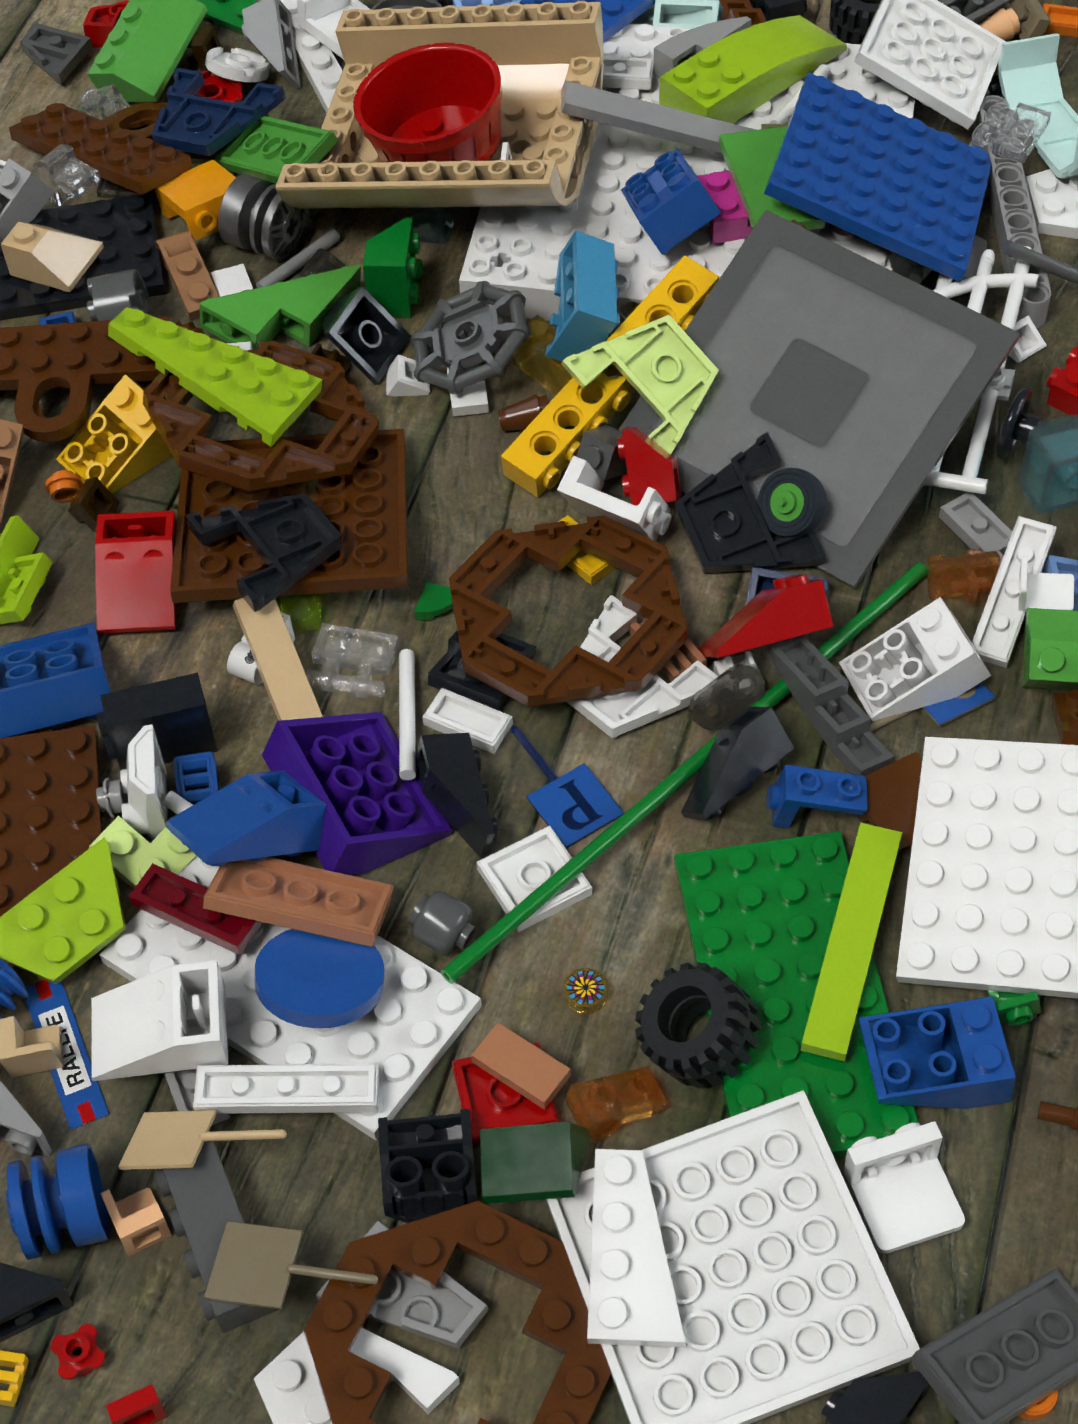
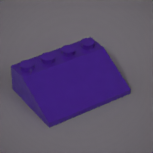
[262,712,453,875]

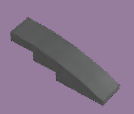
[768,635,894,776]

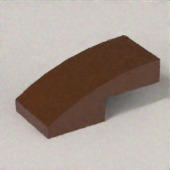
[718,0,767,26]

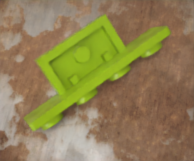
[0,515,53,624]

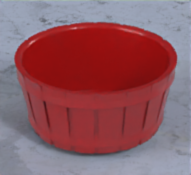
[353,43,503,162]

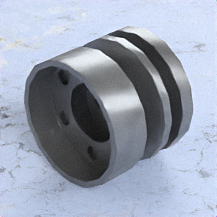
[218,174,306,260]

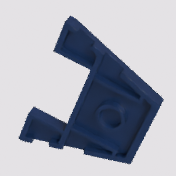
[152,68,286,156]

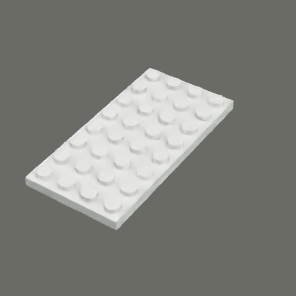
[99,856,482,1140]

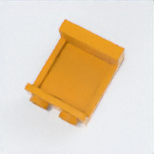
[155,160,236,241]

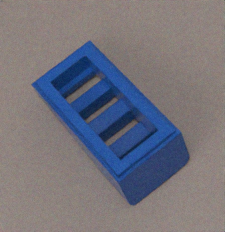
[173,752,220,804]

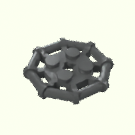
[410,281,531,395]

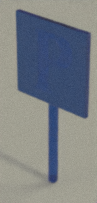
[511,726,624,849]

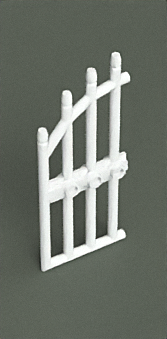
[924,246,1039,494]

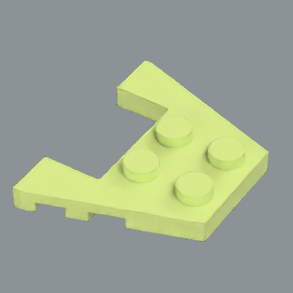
[561,315,719,454]

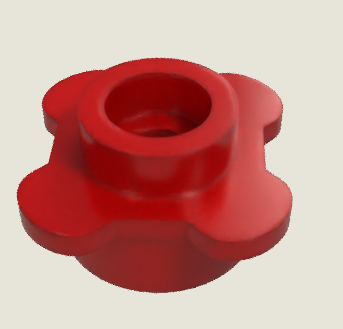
[50,1324,105,1380]

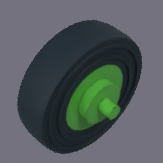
[758,468,826,537]

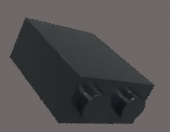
[96,672,218,770]

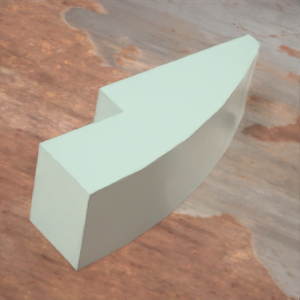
[629,0,720,29]

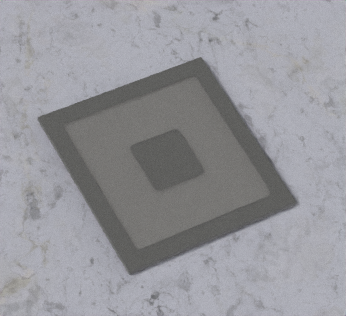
[618,210,1021,589]

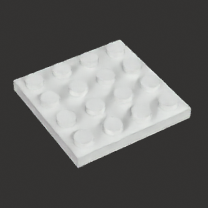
[853,0,1006,129]

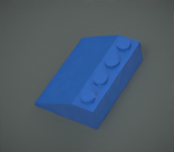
[0,622,111,738]

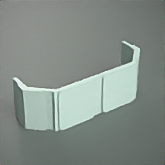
[997,33,1078,179]

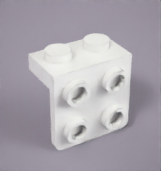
[843,1121,965,1254]

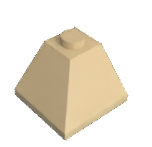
[1,222,104,292]

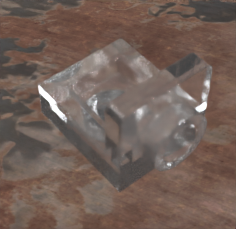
[75,84,130,119]

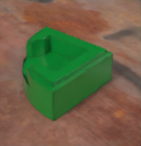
[414,582,454,621]

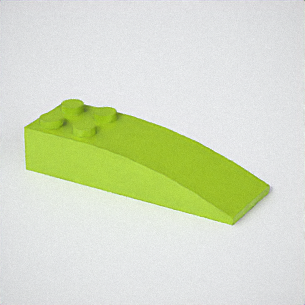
[659,15,847,124]

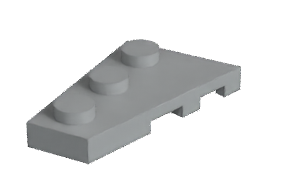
[316,1221,489,1349]

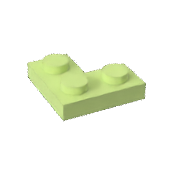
[89,816,197,889]

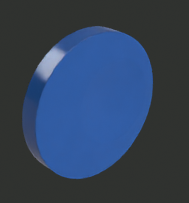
[254,929,384,1028]

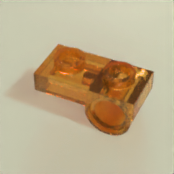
[565,1066,668,1142]

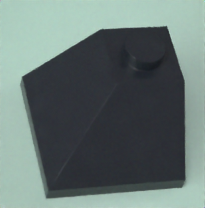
[322,286,411,385]

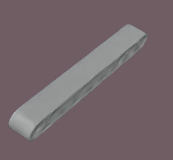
[975,95,1051,329]

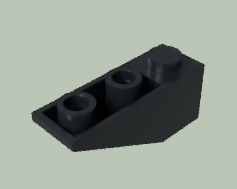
[681,707,794,820]
[416,733,498,858]

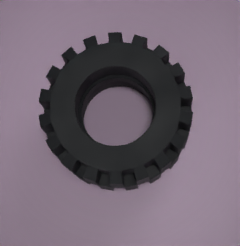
[829,0,881,45]
[635,962,761,1088]

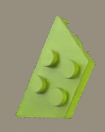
[0,838,126,985]

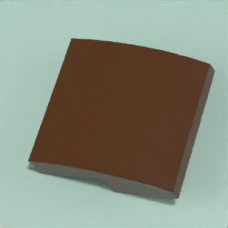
[859,752,923,852]

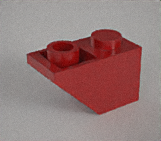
[618,426,682,506]

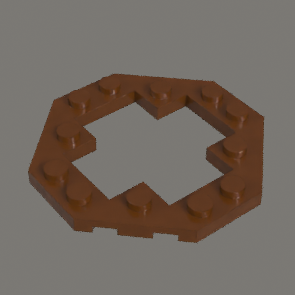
[143,341,379,491]
[449,515,687,707]
[304,1201,611,1424]

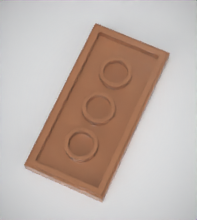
[203,857,394,947]

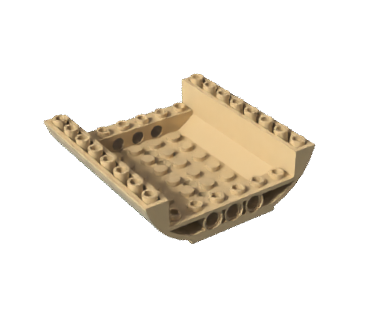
[275,1,603,209]

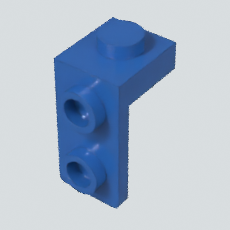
[766,764,868,829]

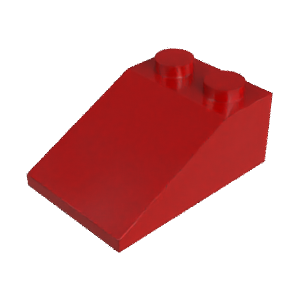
[698,574,834,658]

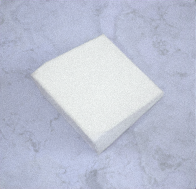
[1009,316,1047,363]
[386,354,430,397]

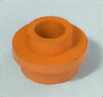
[45,470,83,502]

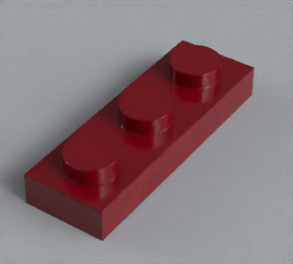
[129,863,263,956]

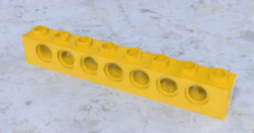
[501,255,719,498]

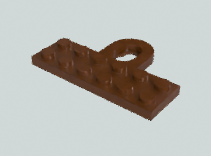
[9,102,192,195]
[0,316,170,442]

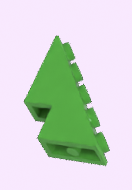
[200,264,361,350]

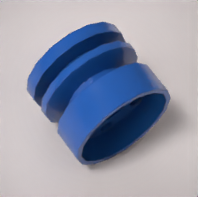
[6,1143,110,1260]

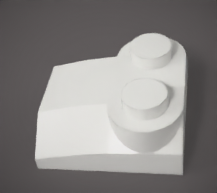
[120,725,169,841]

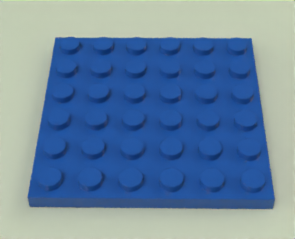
[764,72,992,282]

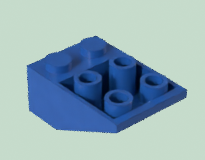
[621,148,721,255]
[166,770,326,866]
[859,996,1016,1109]

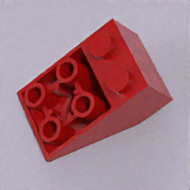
[95,511,177,634]

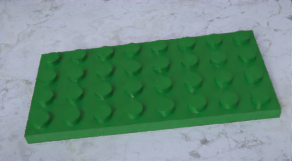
[674,831,918,1159]

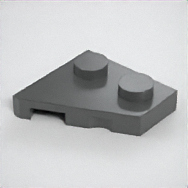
[20,23,93,84]

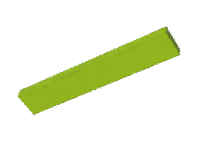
[801,822,902,1062]

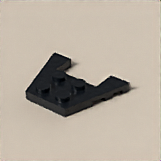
[675,432,825,574]
[186,493,343,612]

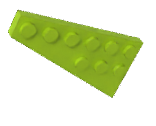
[108,307,323,447]

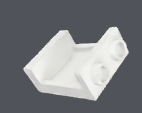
[297,0,370,60]
[557,455,671,541]

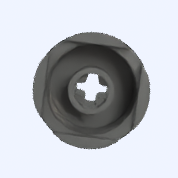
[87,269,153,321]

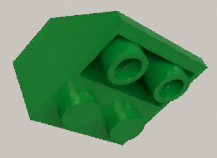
[363,217,423,319]

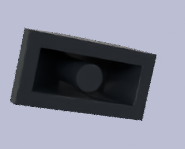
[0,1262,74,1343]
[821,1372,930,1424]

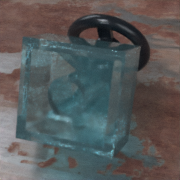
[996,388,1078,515]

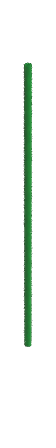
[441,562,928,984]

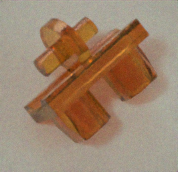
[928,548,1000,602]

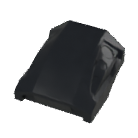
[378,1109,478,1224]

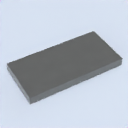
[911,1268,1078,1424]

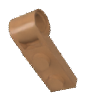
[155,230,219,321]

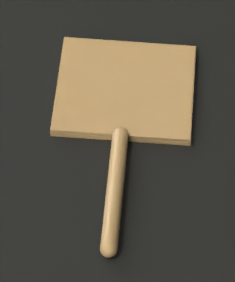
[118,1110,287,1170]

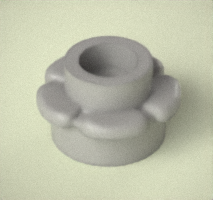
[96,778,128,818]

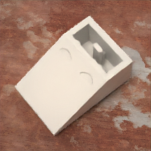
[839,597,992,722]
[91,960,228,1081]

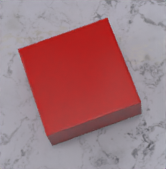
[105,1384,167,1424]

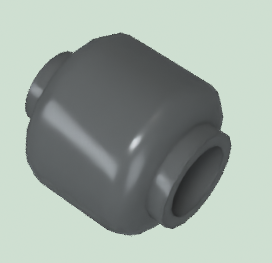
[408,891,476,955]

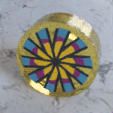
[564,968,608,1014]

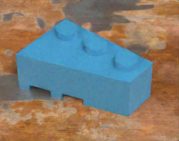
[545,231,620,362]

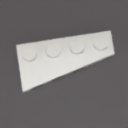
[587,1149,686,1348]

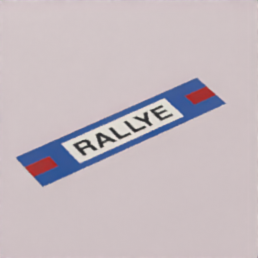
[25,979,109,1130]

